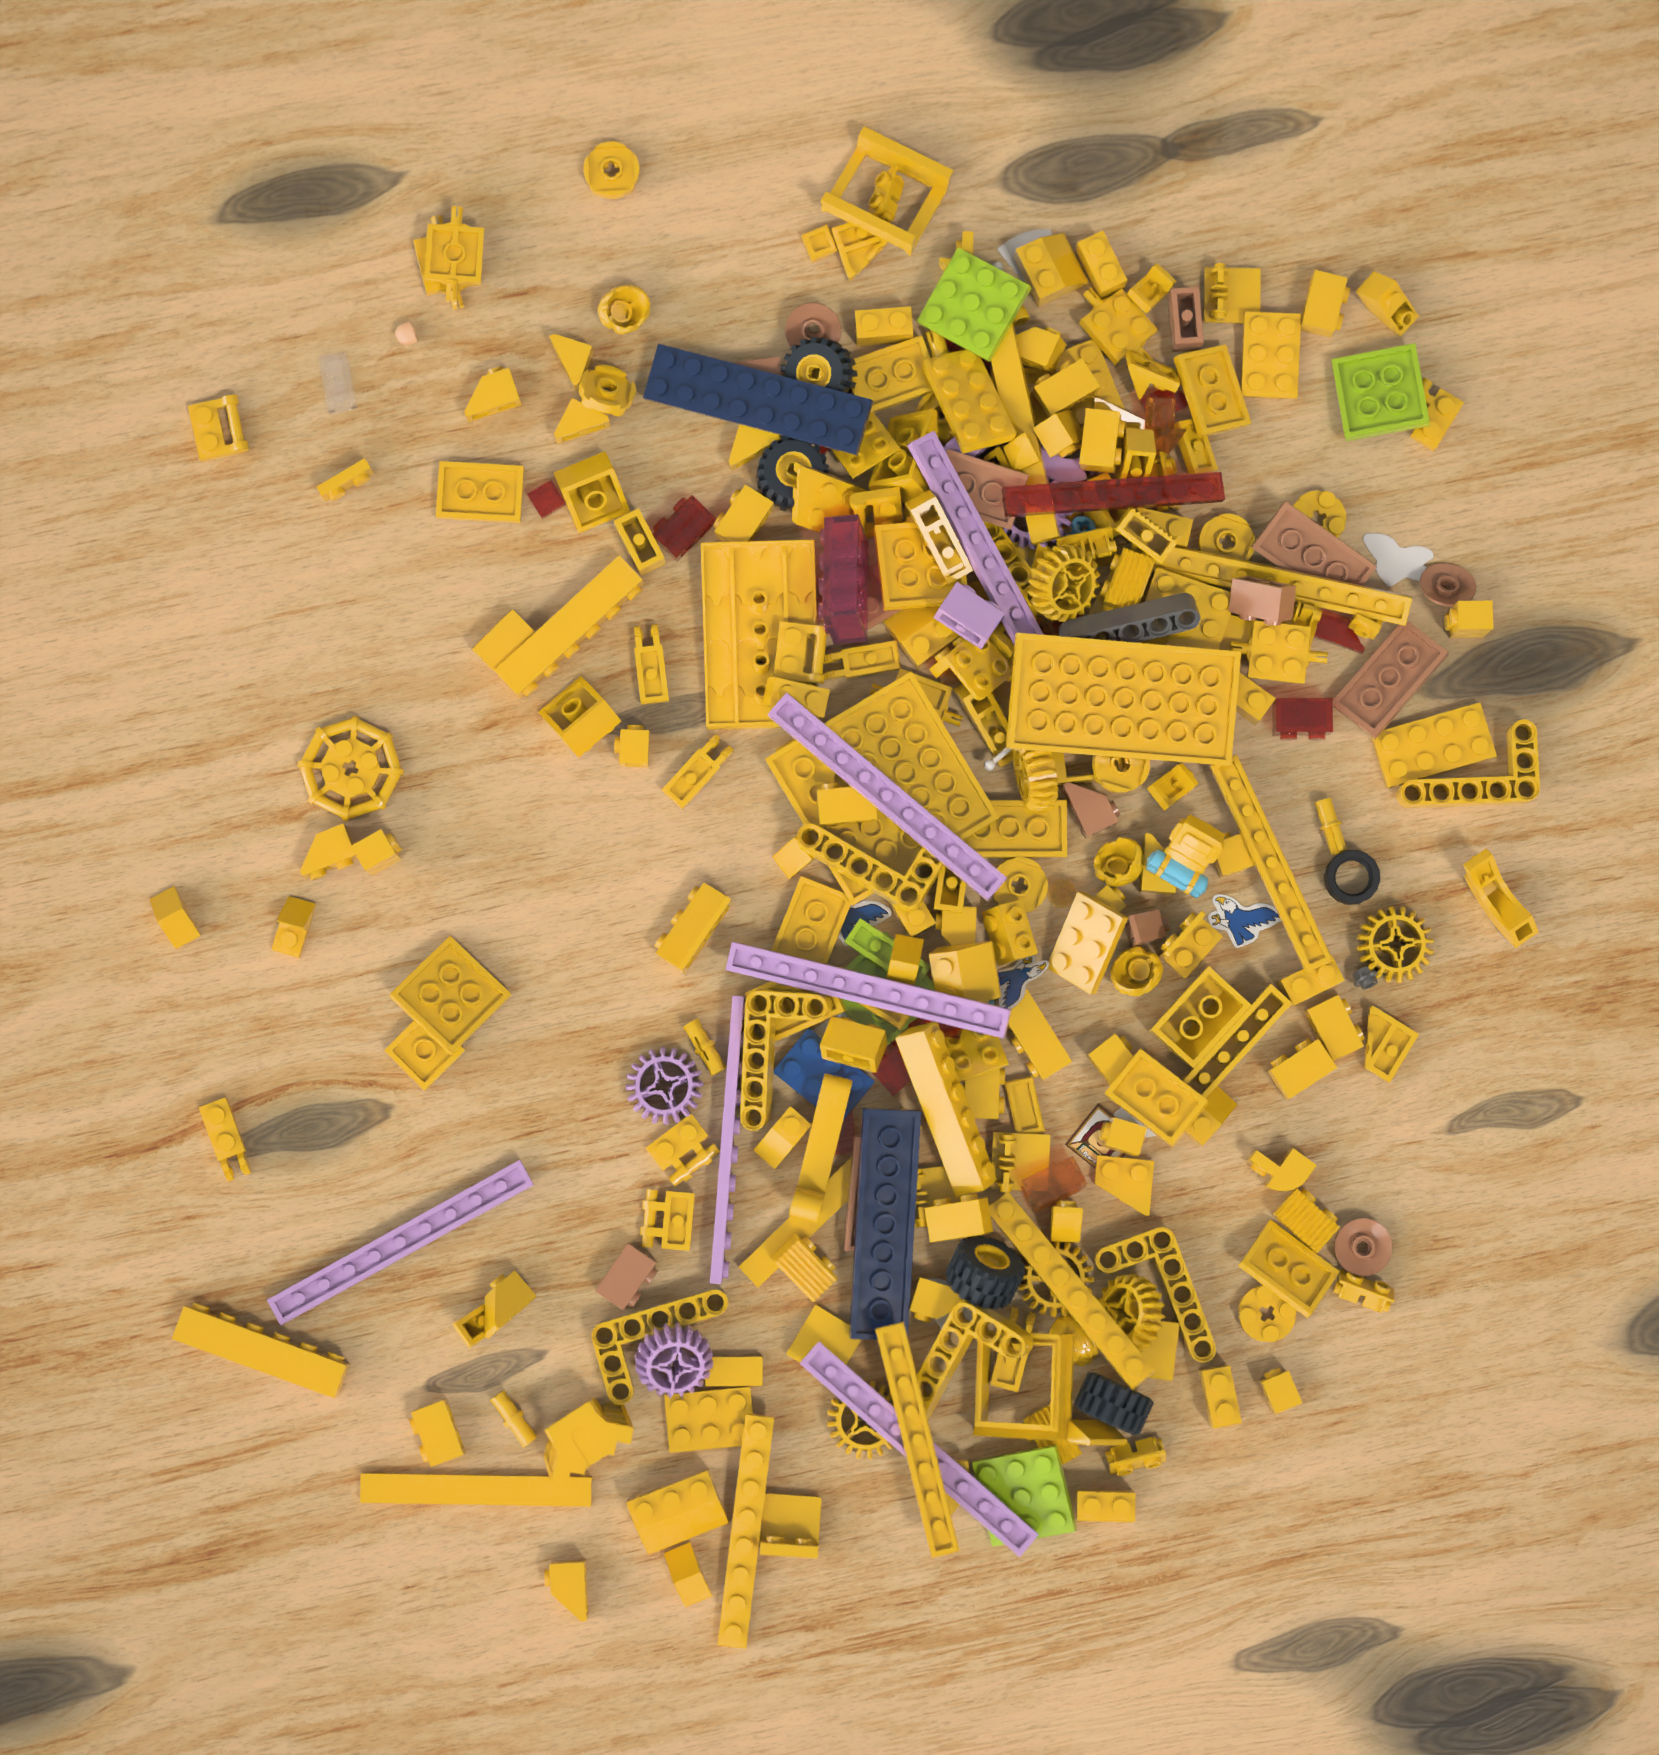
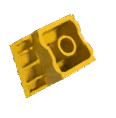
[543,1397,634,1485]

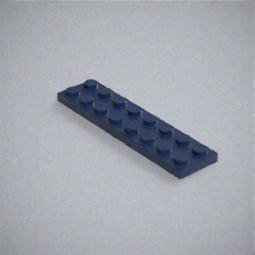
[643,344,873,456]
[849,1108,921,1340]

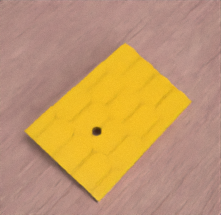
[701,540,820,730]

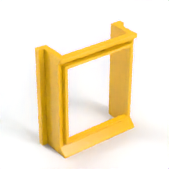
[820,126,954,257]
[972,1330,1074,1441]

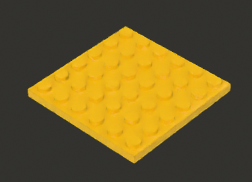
[765,671,1000,906]

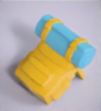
[1146,814,1224,899]

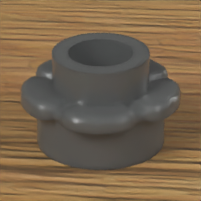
[1352,966,1378,990]

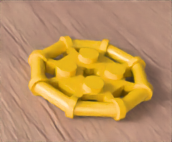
[297,715,404,822]

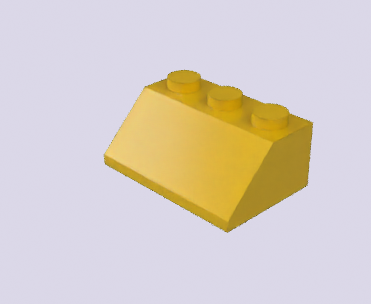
[655,883,733,974]
[1148,966,1251,1069]
[626,1468,729,1555]

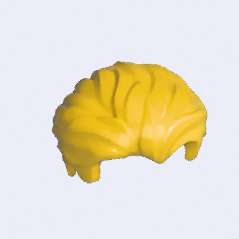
[598,284,651,335]
[1093,837,1144,887]
[1110,946,1164,996]
[1049,1315,1099,1366]

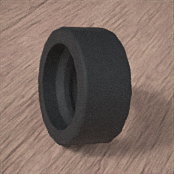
[1324,850,1380,905]

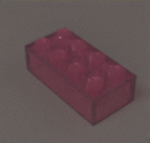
[818,514,869,644]

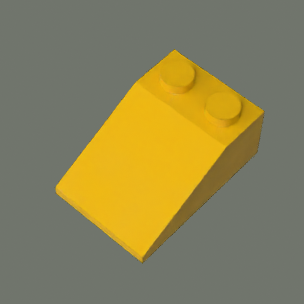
[868,408,938,503]
[882,606,960,670]

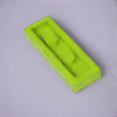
[844,918,931,986]

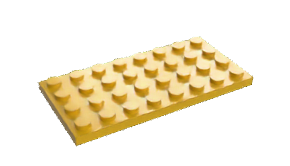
[1006,633,1241,766]

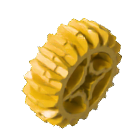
[1027,544,1101,622]
[1012,749,1059,811]
[1356,906,1434,983]
[1018,1241,1094,1317]
[1096,1274,1165,1351]
[827,1381,895,1459]

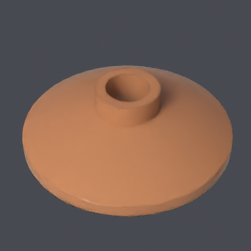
[785,302,841,347]
[1420,563,1477,607]
[1335,1218,1392,1276]

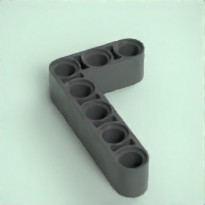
[1059,593,1200,643]

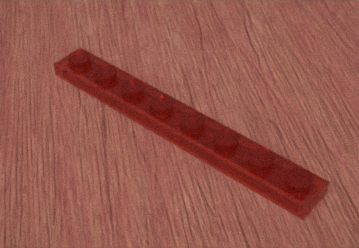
[1001,472,1225,517]

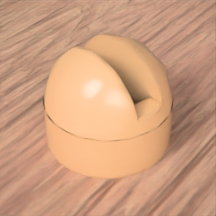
[395,321,418,345]

